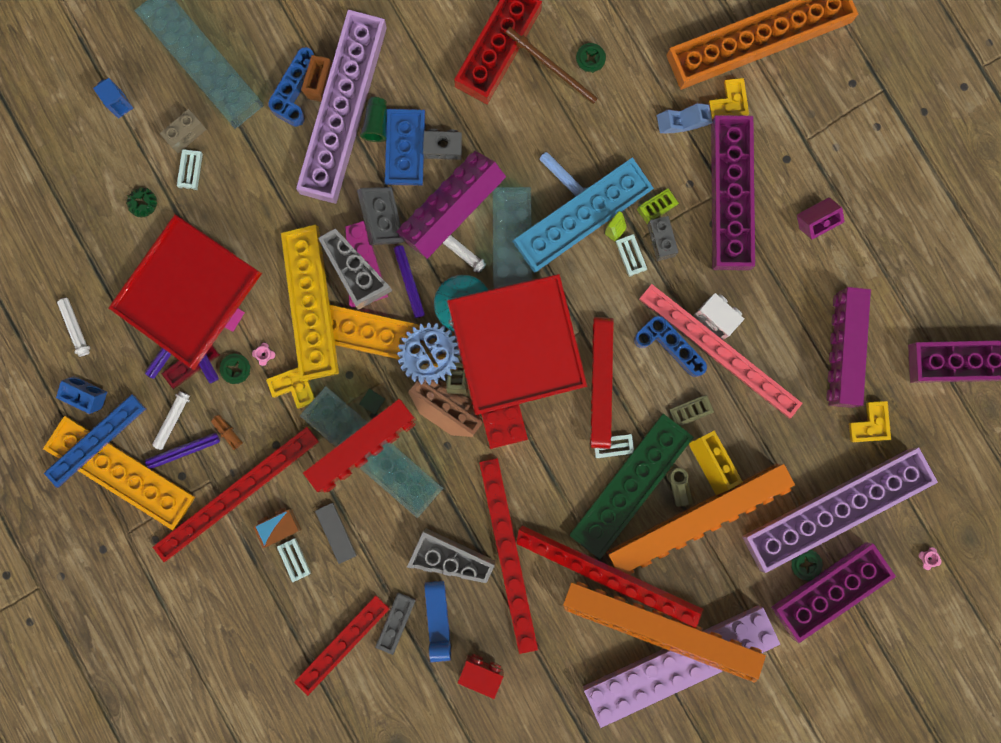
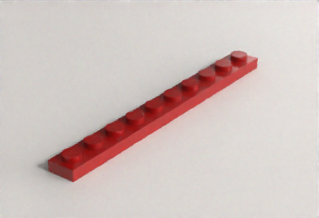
[152,427,320,562]
[479,458,538,654]
[516,526,703,628]

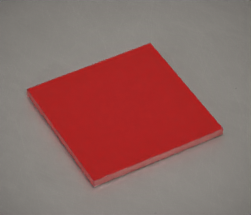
[108,215,262,370]
[447,274,587,415]

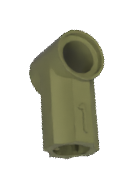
[668,467,693,507]

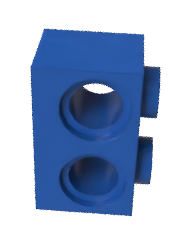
[93,78,134,119]
[56,376,107,414]

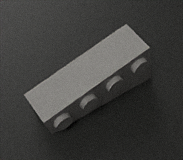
[318,229,392,310]
[407,528,496,583]

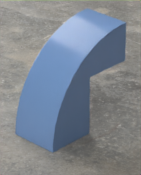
[657,103,713,133]

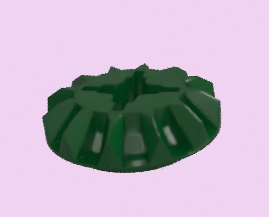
[576,43,606,73]
[126,187,157,217]
[220,354,251,384]
[791,550,823,581]

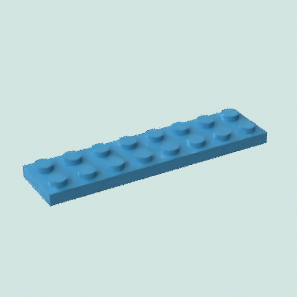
[512,157,654,273]

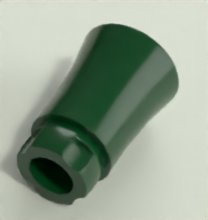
[360,97,387,142]

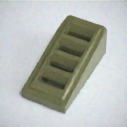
[446,355,467,394]
[669,395,714,426]

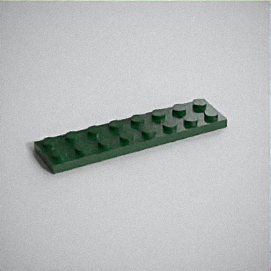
[569,413,694,559]

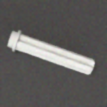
[443,235,486,273]
[57,298,90,357]
[153,391,190,450]

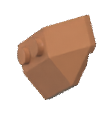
[408,379,483,437]

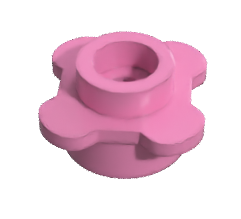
[252,343,275,366]
[918,547,941,570]

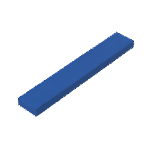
[44,394,146,488]

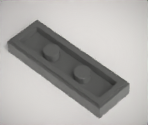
[315,503,357,564]
[375,592,416,655]

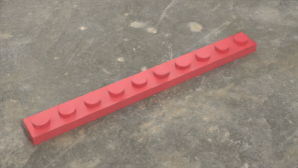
[639,284,803,419]

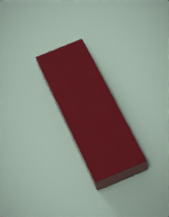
[161,344,220,389]

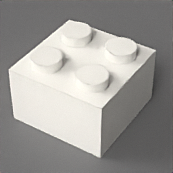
[693,293,744,340]

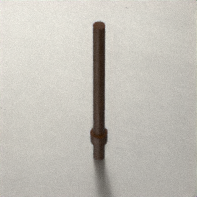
[505,27,598,104]

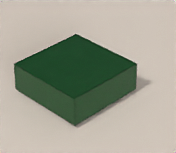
[359,388,386,415]

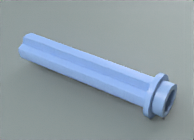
[540,152,587,196]

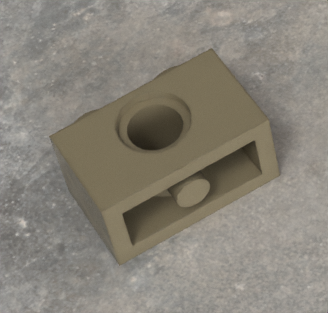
[160,109,207,154]

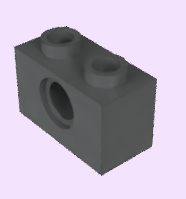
[423,129,462,160]
[647,216,678,261]

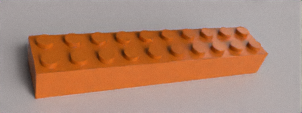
[666,0,858,90]
[606,464,795,575]
[563,582,766,683]

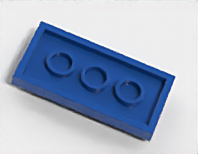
[385,109,425,186]

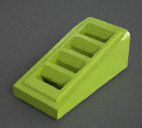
[637,188,679,225]
[605,211,626,242]

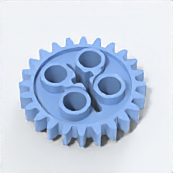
[397,323,460,385]

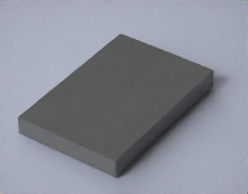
[357,187,404,245]

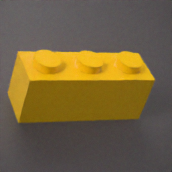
[689,430,743,495]

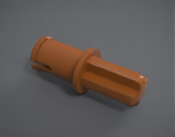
[211,415,243,451]

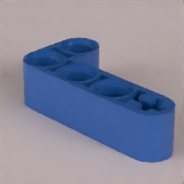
[268,47,315,127]
[634,316,707,377]
[425,581,451,663]

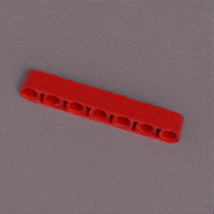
[590,317,614,449]

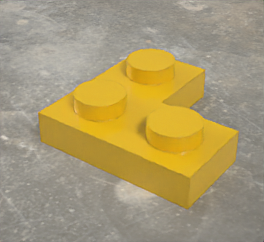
[708,78,749,120]
[266,367,316,409]
[849,401,891,442]

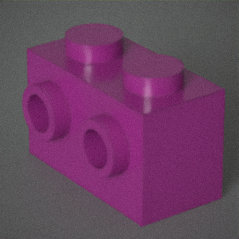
[797,197,845,240]

